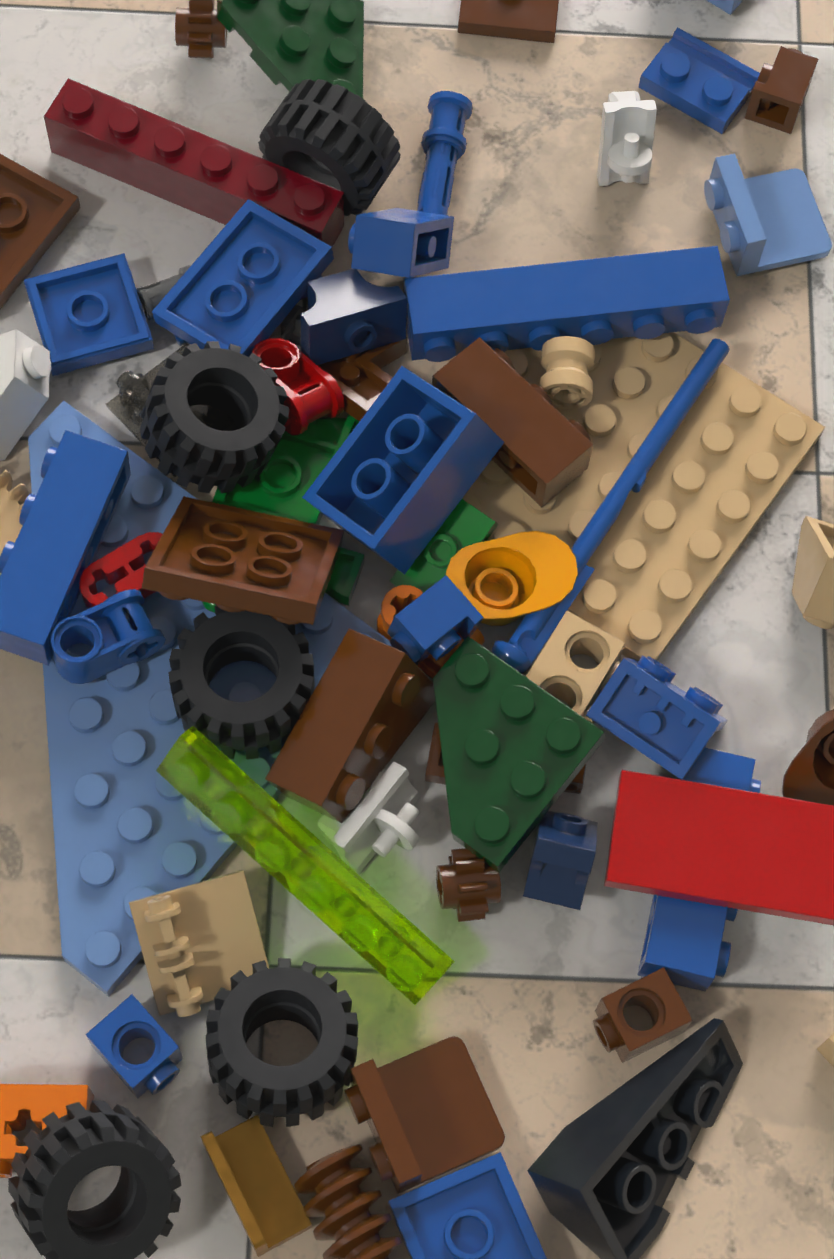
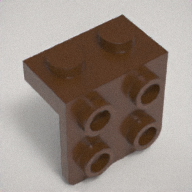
[344,1036,505,1194]

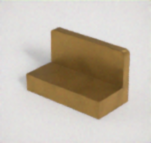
[200,1115,312,1257]

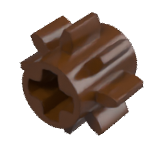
[175,0,227,59]
[436,848,501,922]

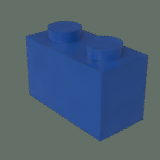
[348,208,454,278]

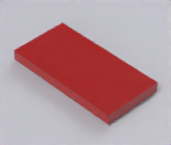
[604,770,834,926]

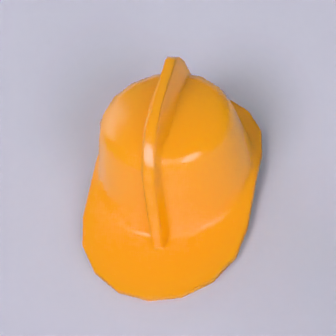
[445,531,578,626]

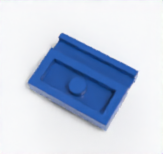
[639,27,760,134]

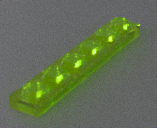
[156,726,455,1005]

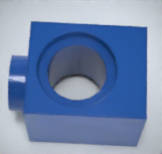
[85,994,183,1099]

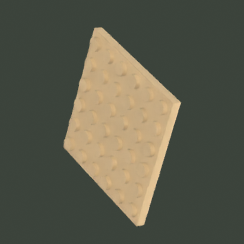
[462,332,825,661]

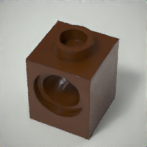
[593,967,693,1063]

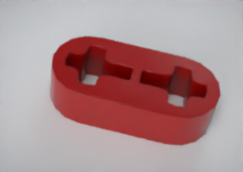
[79,532,163,609]

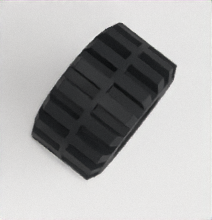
[258,79,401,216]
[140,341,289,494]
[168,606,315,760]
[205,958,358,1127]
[8,1100,182,1259]

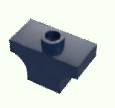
[301,269,407,365]
[523,811,598,910]

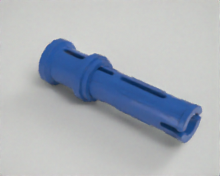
[417,91,473,215]

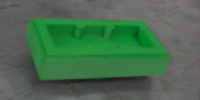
[389,499,498,593]

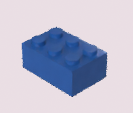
[302,366,504,575]

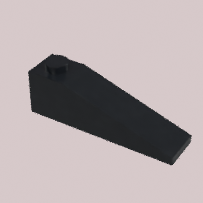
[527,1018,743,1259]

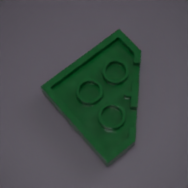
[216,0,364,98]
[433,636,605,873]

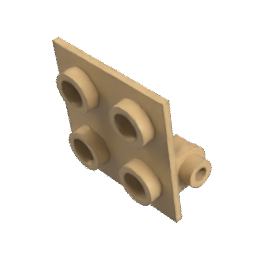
[129,870,269,1017]

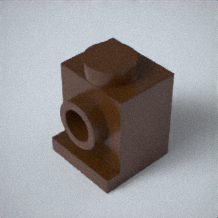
[745,46,818,134]

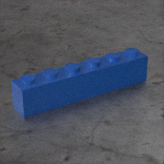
[404,246,730,362]

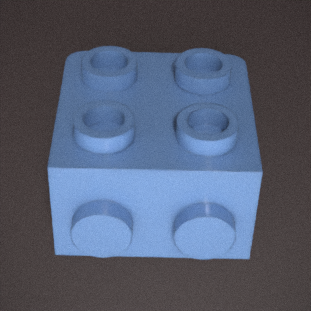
[704,153,832,277]

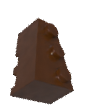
[265,628,435,823]

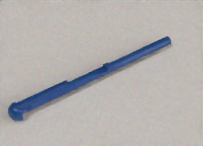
[491,338,730,674]

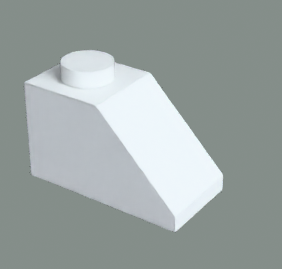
[0,329,51,461]

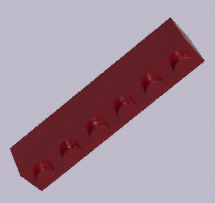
[44,78,344,247]

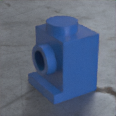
[387,575,484,665]

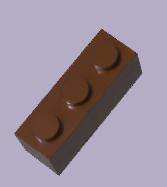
[432,337,594,508]

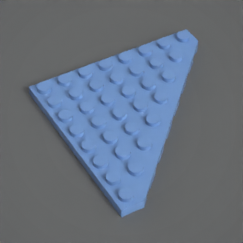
[28,401,391,997]

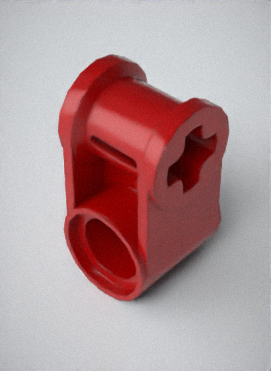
[252,338,345,436]

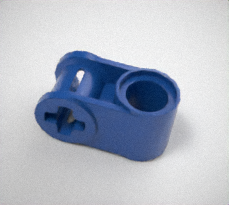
[51,589,166,684]

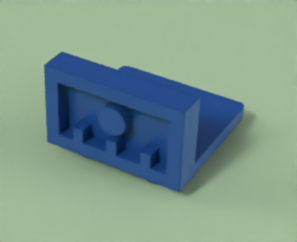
[586,655,728,780]

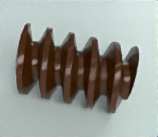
[294,1144,402,1259]

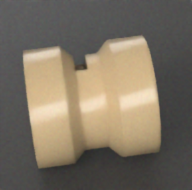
[540,336,595,409]

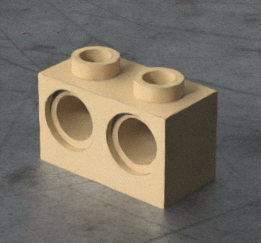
[526,611,625,724]

